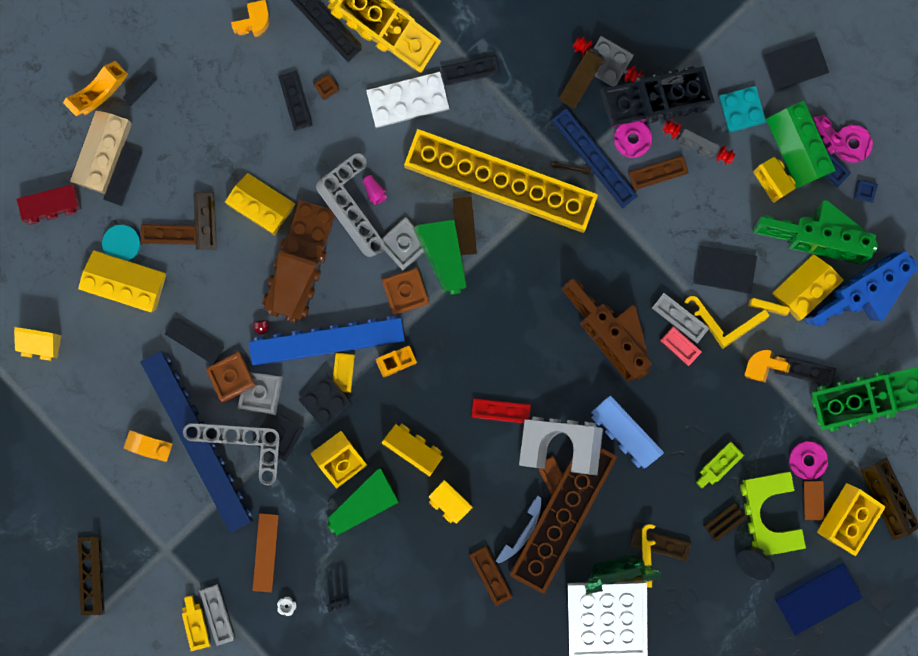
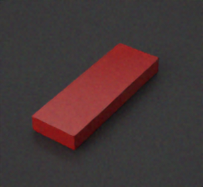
[471,398,531,423]

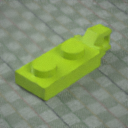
[696,442,744,488]

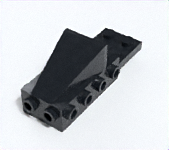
[600,66,715,128]

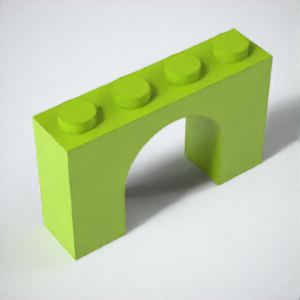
[740,472,806,556]

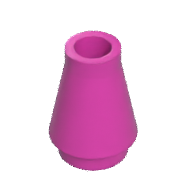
[362,175,387,205]

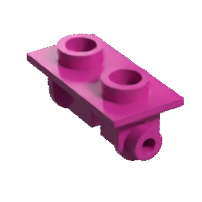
[813,115,845,154]

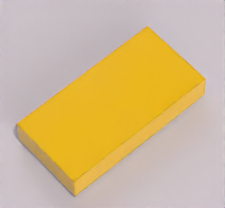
[748,298,790,316]
[333,353,355,393]

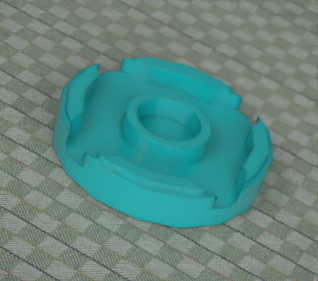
[102,225,141,261]

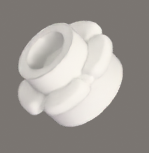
[277,597,296,616]

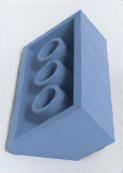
[591,396,664,469]

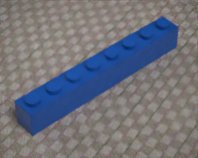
[249,315,405,366]

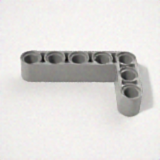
[316,153,385,257]
[183,423,279,485]

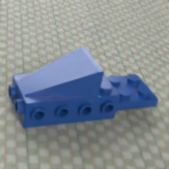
[803,251,918,326]

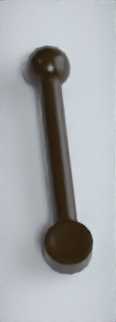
[552,161,591,174]

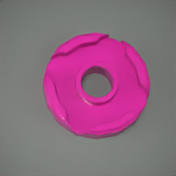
[614,122,652,158]
[836,125,873,163]
[789,441,828,480]

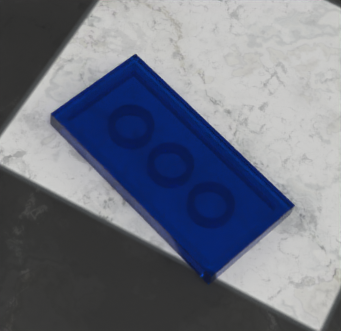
[776,564,862,636]

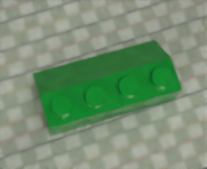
[765,101,836,188]

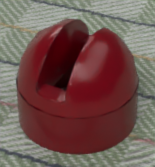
[253,320,269,335]

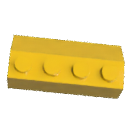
[78,250,167,312]

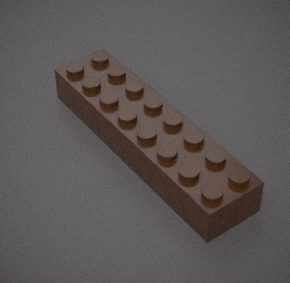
[509,447,617,594]

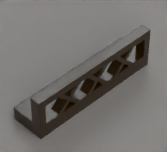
[860,458,918,540]
[77,536,105,616]

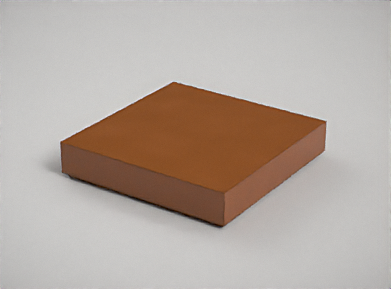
[381,268,430,316]
[206,351,256,403]

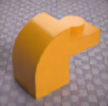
[231,0,270,37]
[376,346,417,378]
[745,350,790,383]
[124,430,172,462]

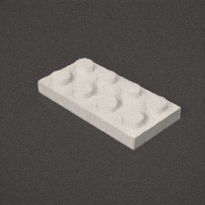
[366,72,449,128]

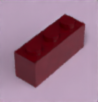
[16,185,81,225]

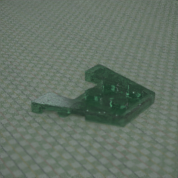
[584,555,661,595]

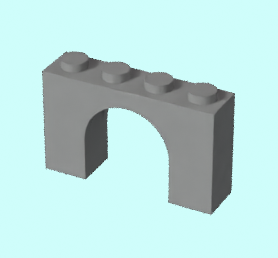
[519,417,603,475]

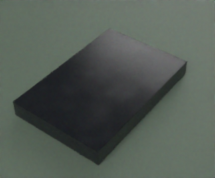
[762,37,829,92]
[694,246,757,294]

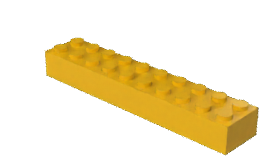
[404,129,598,233]

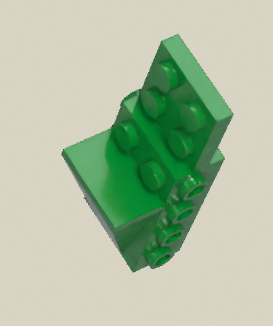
[753,200,878,265]
[811,366,918,432]

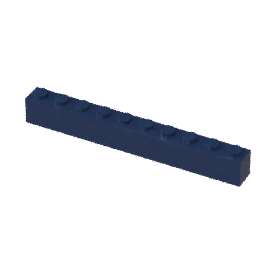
[140,351,253,533]

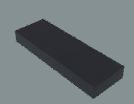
[441,55,501,86]
[278,71,312,131]
[103,146,142,207]
[165,318,224,365]
[775,355,836,387]

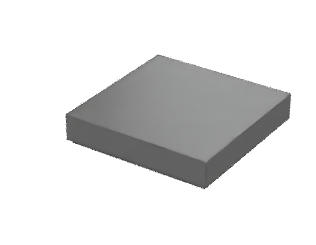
[381,217,424,271]
[237,372,283,415]

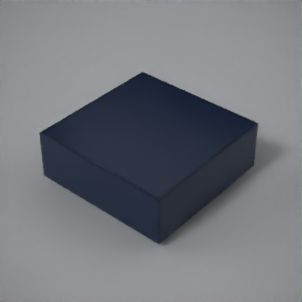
[854,179,878,203]

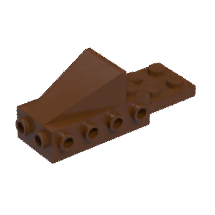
[262,200,335,323]
[561,278,652,383]

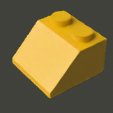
[753,156,796,203]
[14,327,61,361]
[310,431,367,488]
[429,480,473,524]

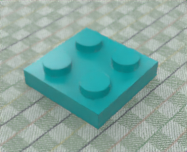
[719,86,766,133]

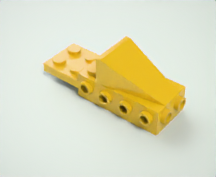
[327,0,441,73]

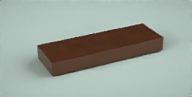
[628,155,689,191]
[141,224,196,245]
[469,546,513,606]

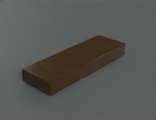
[559,50,605,109]
[193,192,216,250]
[453,197,477,256]
[630,528,691,561]

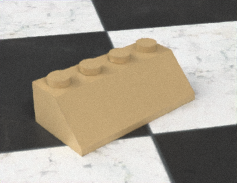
[70,111,132,194]

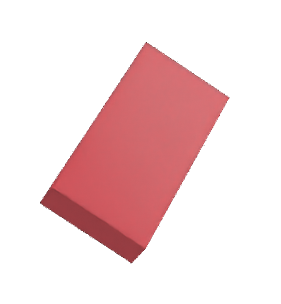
[660,326,702,366]

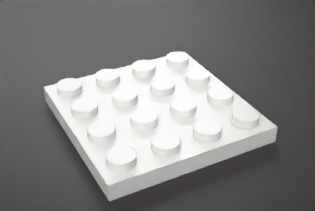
[568,581,647,656]

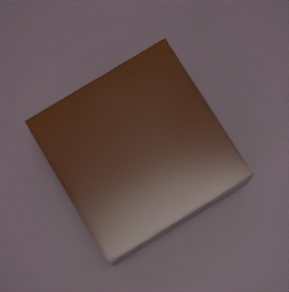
[313,74,339,101]

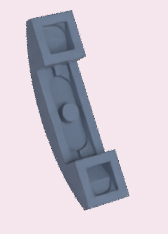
[496,496,541,563]

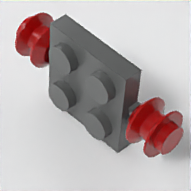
[573,35,644,86]
[662,118,736,166]

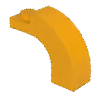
[63,61,128,116]

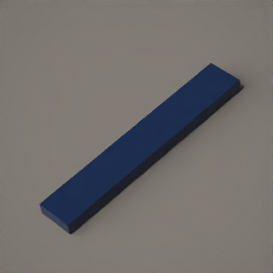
[551,108,638,209]

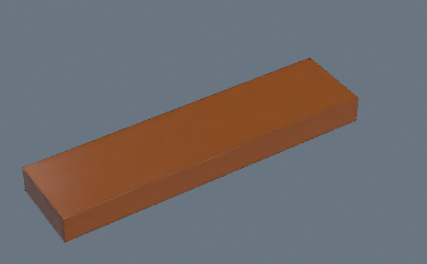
[253,513,279,592]

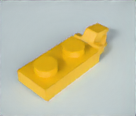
[182,595,211,651]

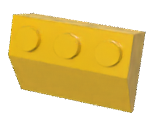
[225,173,296,235]
[772,254,844,321]
[382,423,443,476]
[817,483,885,556]

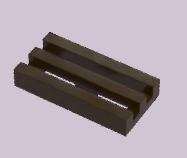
[704,503,747,542]

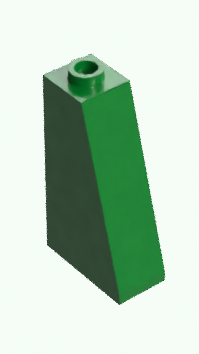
[414,220,466,295]
[327,468,399,535]

